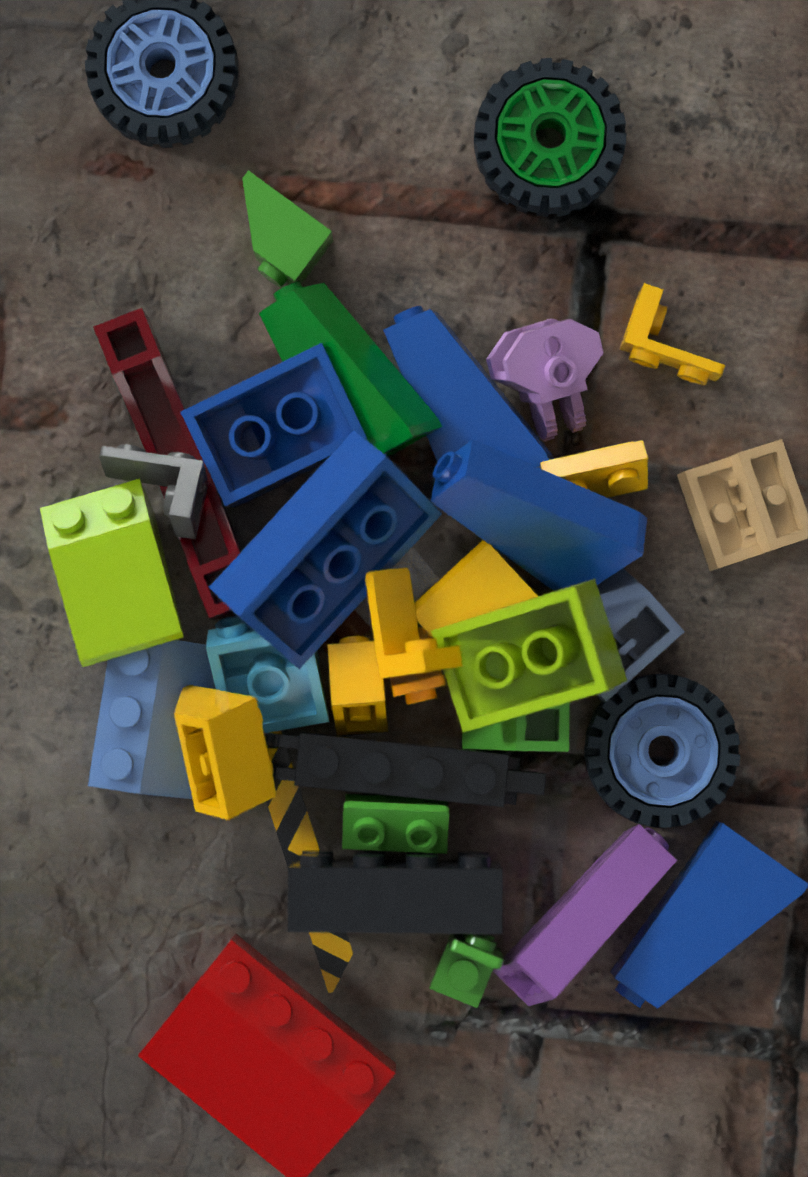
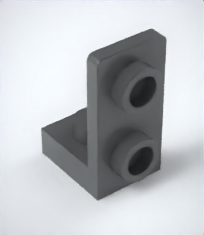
[99,444,209,539]

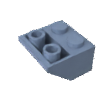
[595,568,685,702]

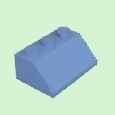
[88,640,215,799]

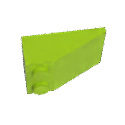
[40,478,184,667]
[431,579,627,732]

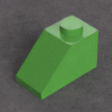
[242,170,333,288]

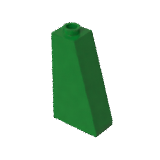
[259,281,442,458]

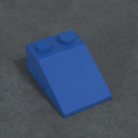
[181,343,368,508]

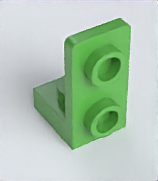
[429,933,504,1008]

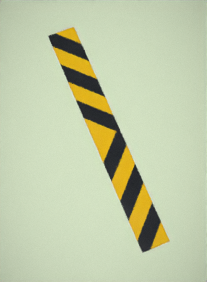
[266,730,354,993]

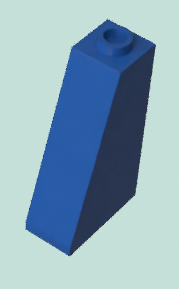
[383,306,554,469]
[430,439,647,591]
[610,820,808,1009]

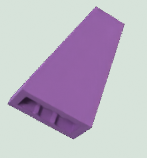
[493,824,677,1006]

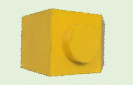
[328,636,388,736]

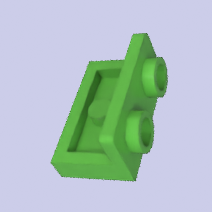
[342,794,449,854]

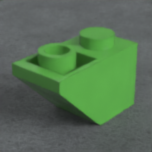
[462,702,570,752]

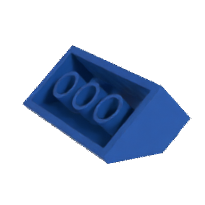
[209,430,442,669]

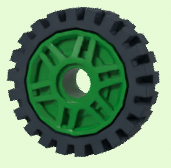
[474,58,627,217]

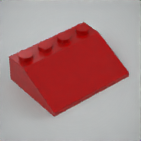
[138,934,396,1177]

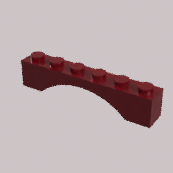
[93,307,242,620]

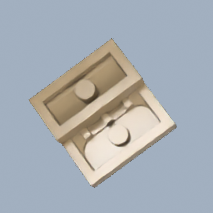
[677,439,808,571]

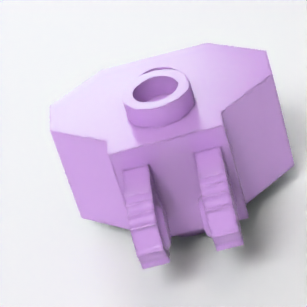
[486,319,604,441]

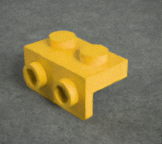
[540,440,648,498]

